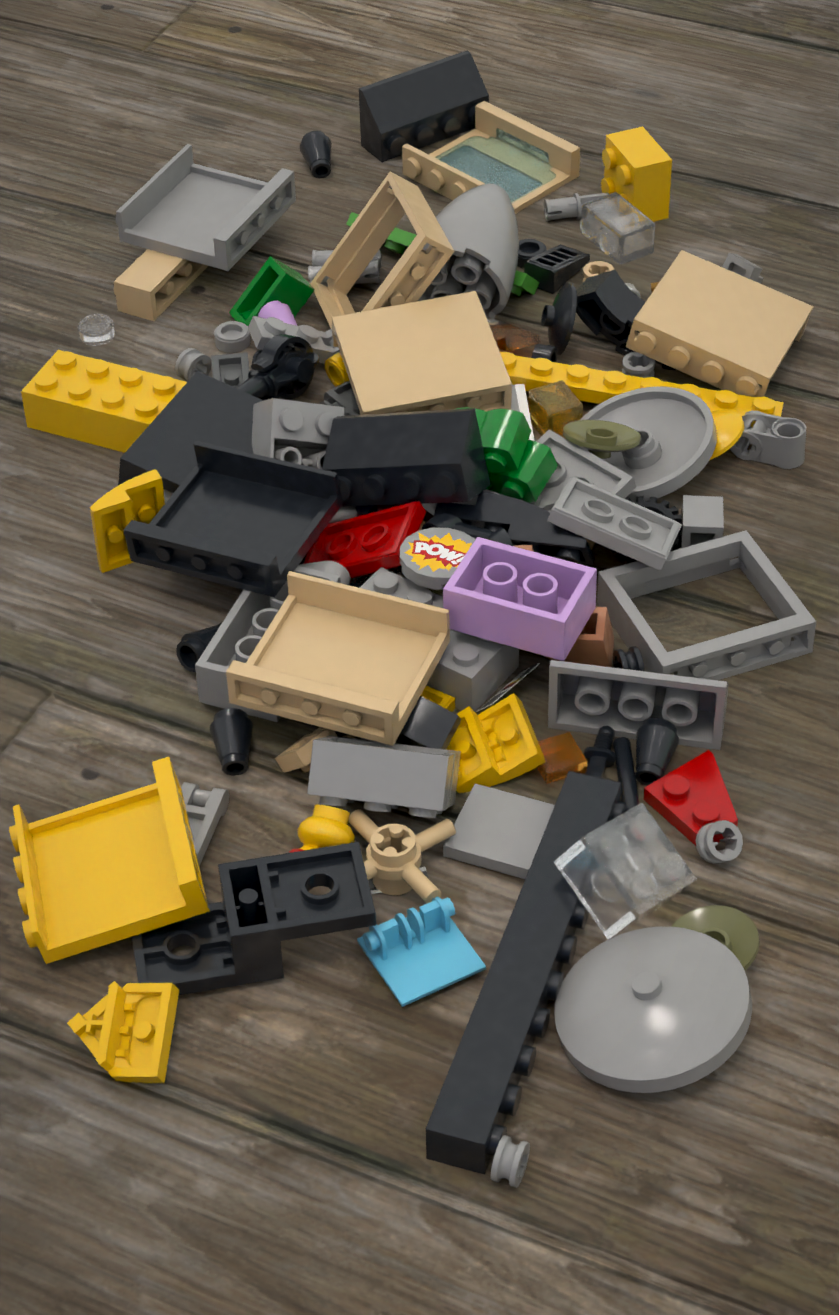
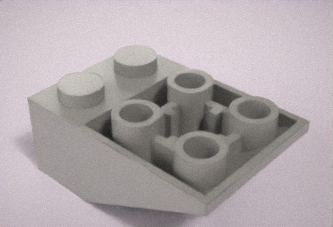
[252,398,344,469]

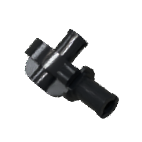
[236,334,320,401]

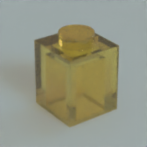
[529,380,583,439]

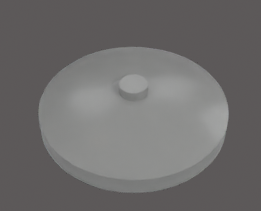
[580,386,717,503]
[554,927,752,1093]

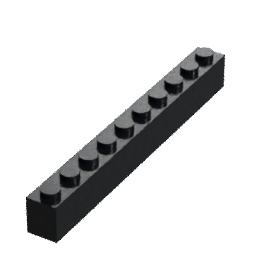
[426,771,627,1175]

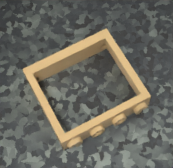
[310,171,454,330]

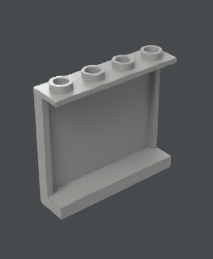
[116,144,296,271]

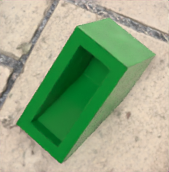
[229,256,315,326]

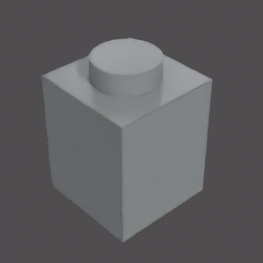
[681,495,724,548]

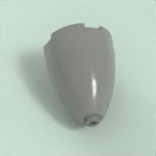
[418,183,519,321]

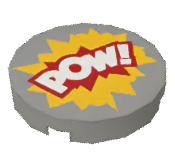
[400,528,476,590]

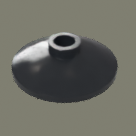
[541,282,577,355]

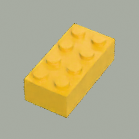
[21,350,187,453]

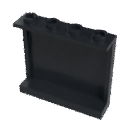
[118,371,264,493]
[123,441,342,598]

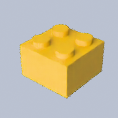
[601,126,672,227]

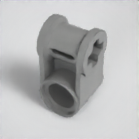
[730,410,806,469]

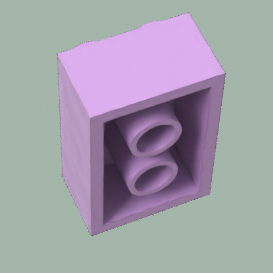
[443,537,597,661]

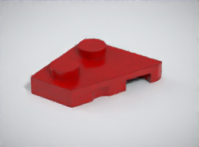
[643,750,738,846]

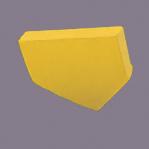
[67,981,179,1083]

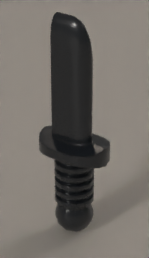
[582,725,616,778]

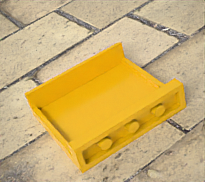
[9,757,210,964]

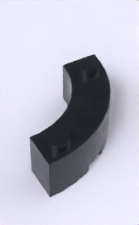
[576,269,676,370]

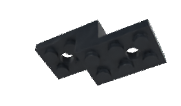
[132,842,376,995]

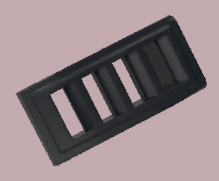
[524,244,590,294]

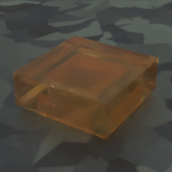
[537,732,587,784]

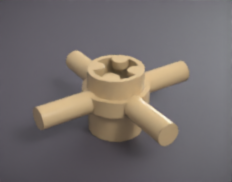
[348,809,456,904]

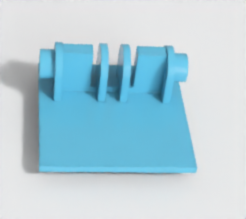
[357,896,486,1007]

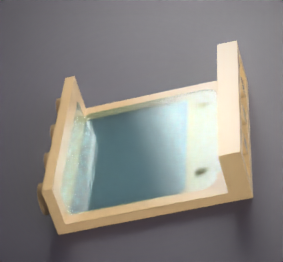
[402,101,580,214]

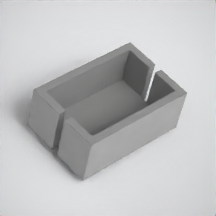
[307,735,461,818]

